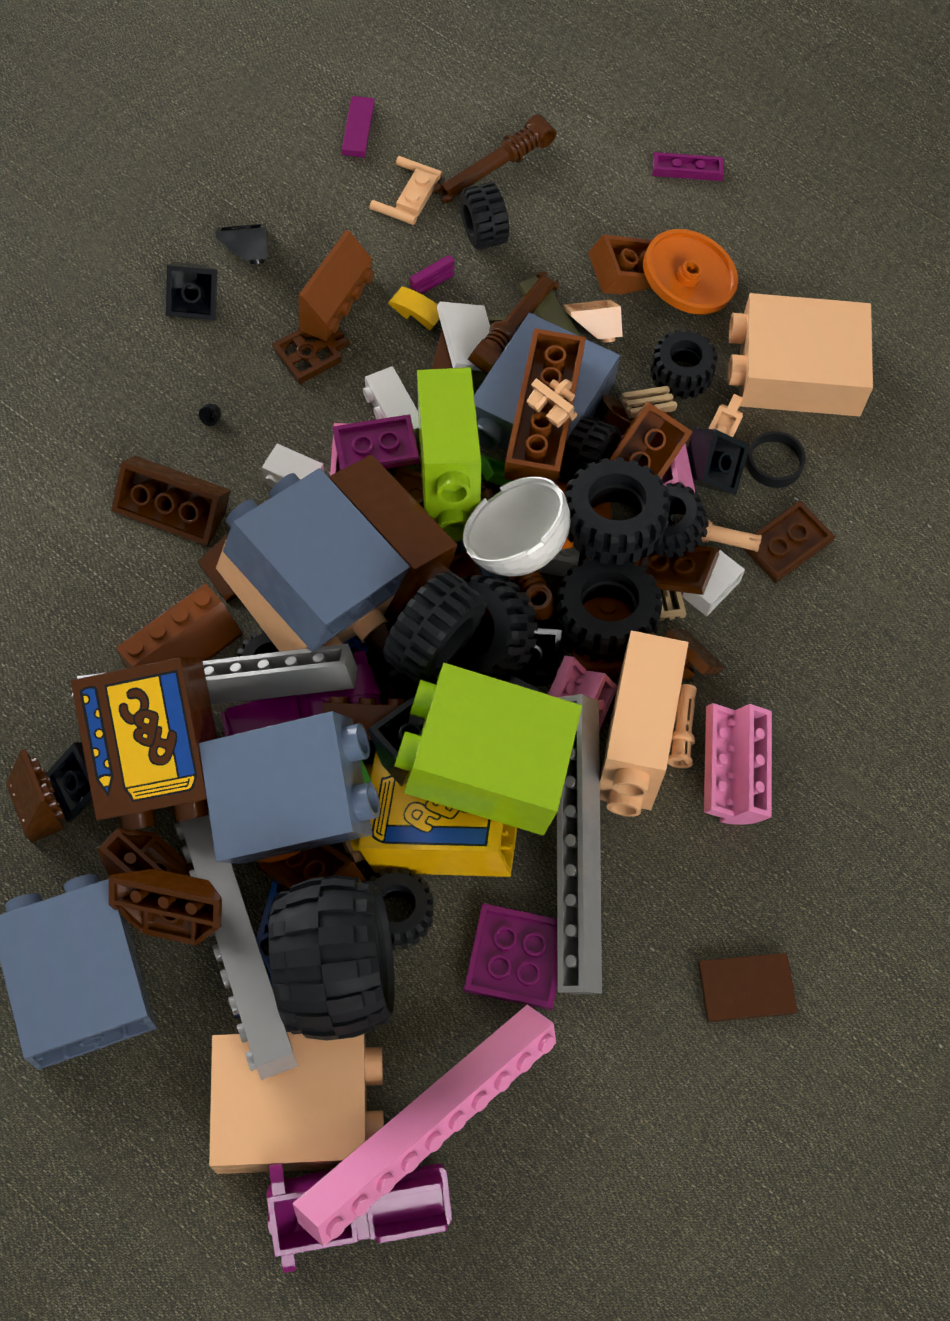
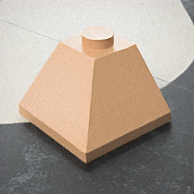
[563,300,623,343]

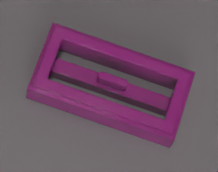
[410,254,455,294]

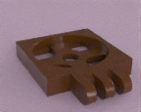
[272,328,350,385]

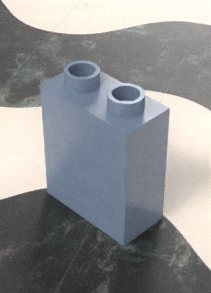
[474,313,620,472]
[223,468,410,652]
[199,711,380,864]
[0,874,157,1070]

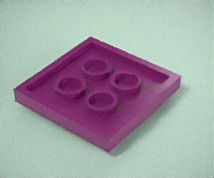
[464,903,558,1011]

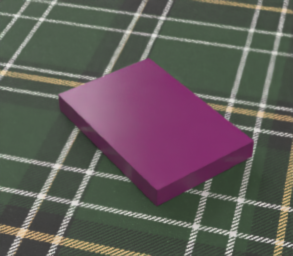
[332,414,420,470]

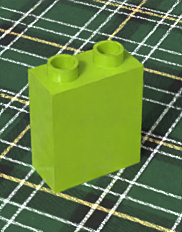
[417,367,481,542]
[394,662,582,836]

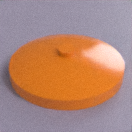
[643,229,738,314]

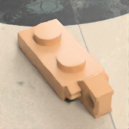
[709,394,743,437]

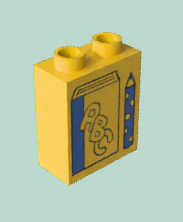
[350,752,517,877]

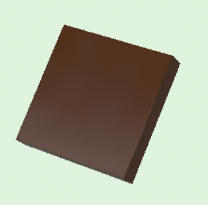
[664,629,725,674]

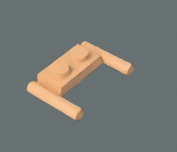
[370,156,443,225]

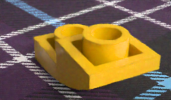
[388,286,440,331]

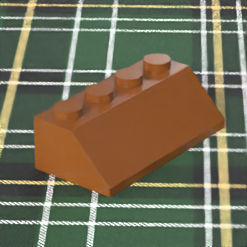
[299,230,374,341]
[116,583,243,668]

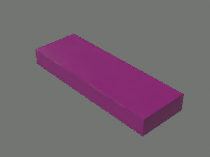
[342,96,375,158]
[652,152,724,181]

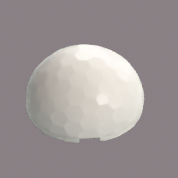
[463,477,570,576]

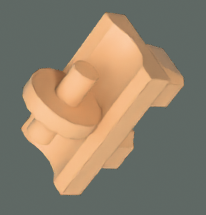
[527,378,577,428]

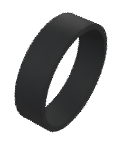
[746,431,806,488]

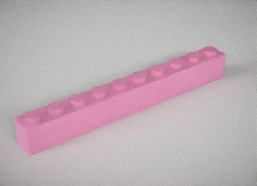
[292,1005,556,1247]

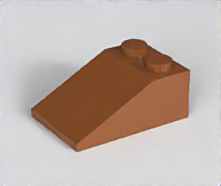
[588,234,652,295]

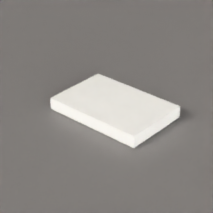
[437,301,490,371]

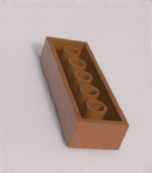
[504,328,586,486]

